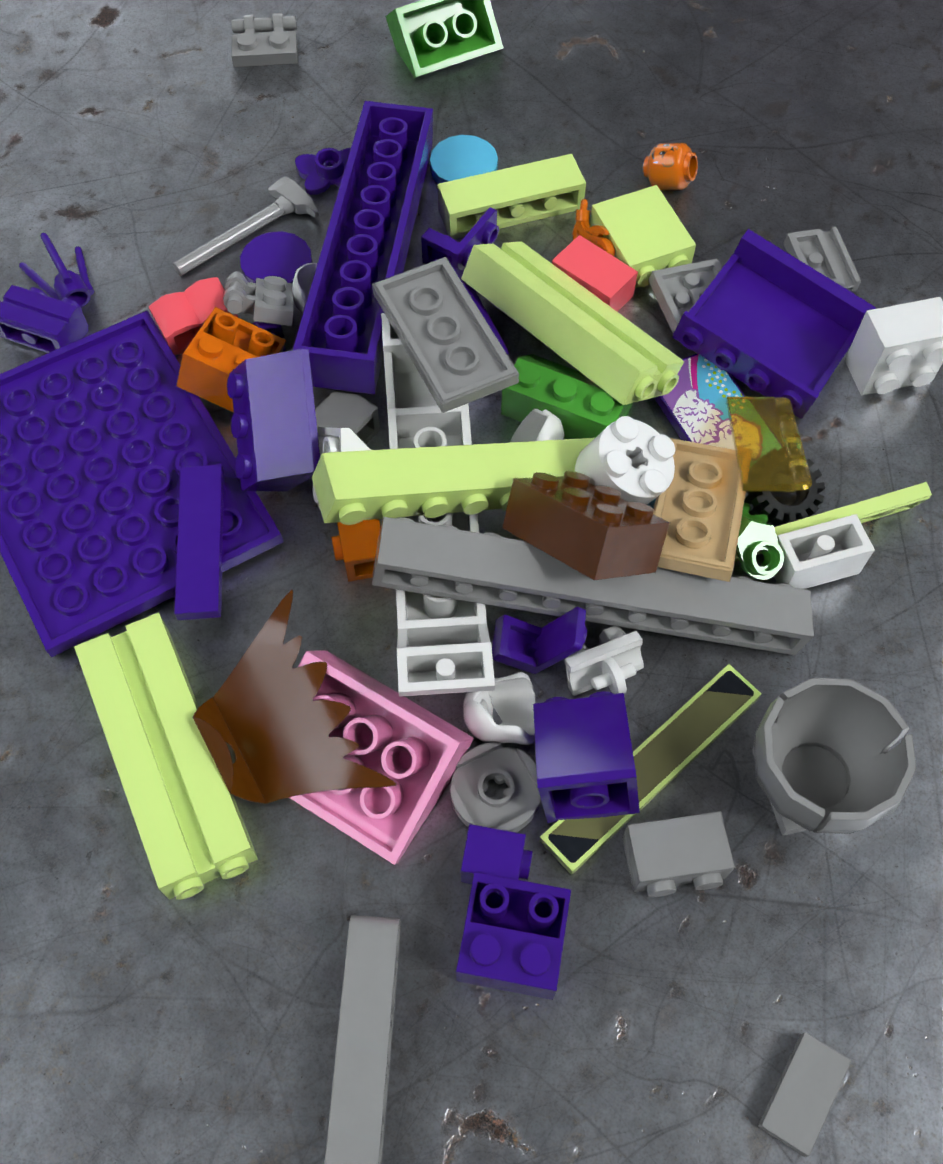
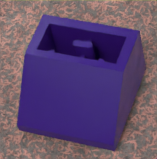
[456,872,571,1000]

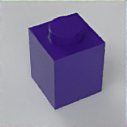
[461,824,533,884]

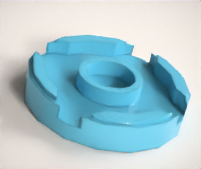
[430,135,498,184]

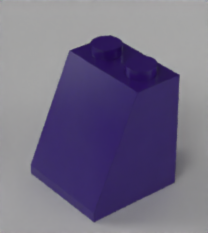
[533,691,640,823]

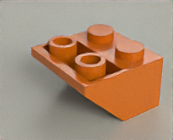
[176,307,286,412]

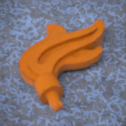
[572,199,615,256]

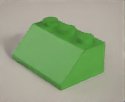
[385,0,503,78]
[501,354,633,439]

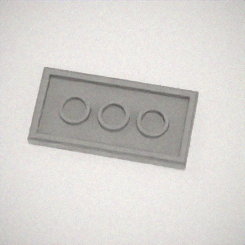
[372,257,519,413]

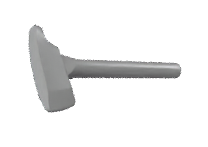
[173,177,319,276]

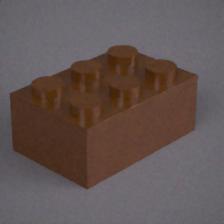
[502,471,670,580]

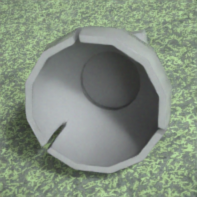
[752,678,916,836]

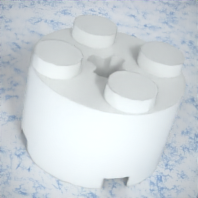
[575,416,675,505]

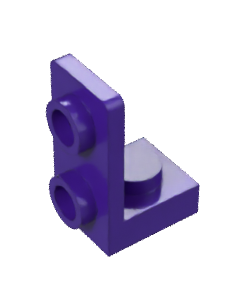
[421,207,499,271]

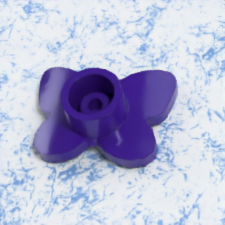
[295,148,351,195]

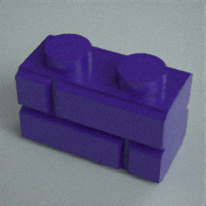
[0,285,89,353]

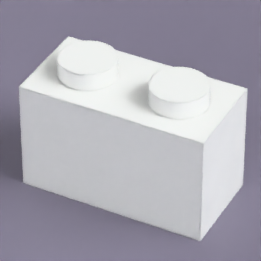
[774,514,875,589]

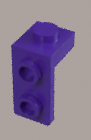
[492,606,587,674]

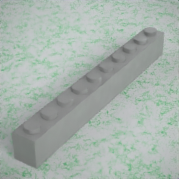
[372,517,814,655]

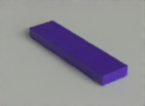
[174,464,224,621]

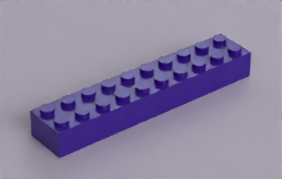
[293,101,433,394]

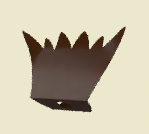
[193,590,397,804]

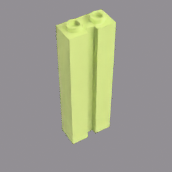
[461,241,684,405]
[74,612,258,900]

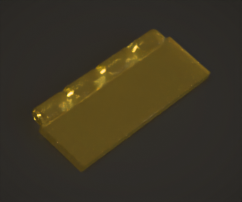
[726,397,812,492]

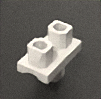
[564,625,644,696]

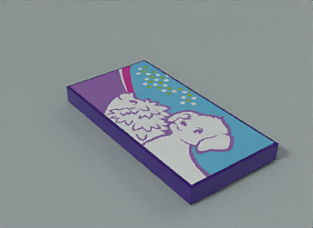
[654,353,783,482]

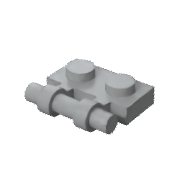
[231,13,298,67]
[223,272,293,326]

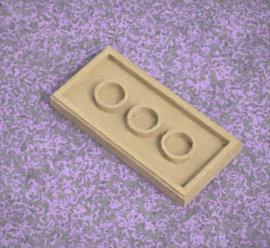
[653,438,752,582]

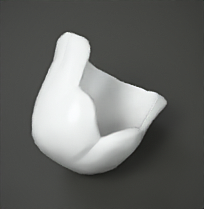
[463,672,536,745]

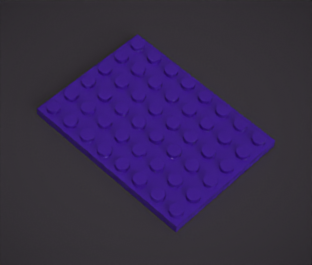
[0,310,283,658]

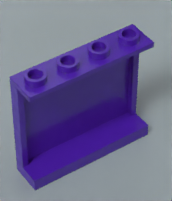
[672,229,877,419]

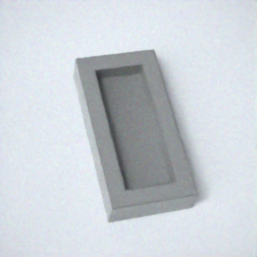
[757,1032,852,1157]

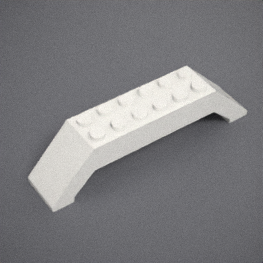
[381,313,495,697]

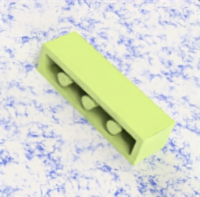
[437,154,586,239]

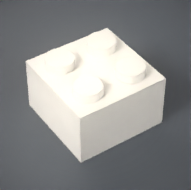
[845,297,943,396]

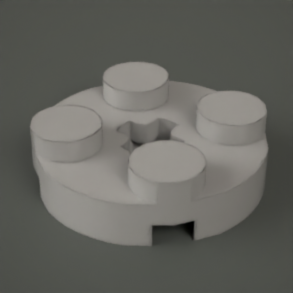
[450,743,540,832]

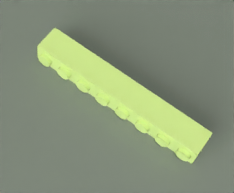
[312,438,595,525]

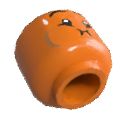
[643,143,698,191]

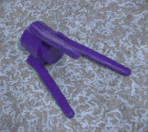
[19,232,95,308]

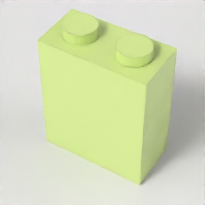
[590,185,696,288]

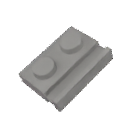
[783,227,861,291]

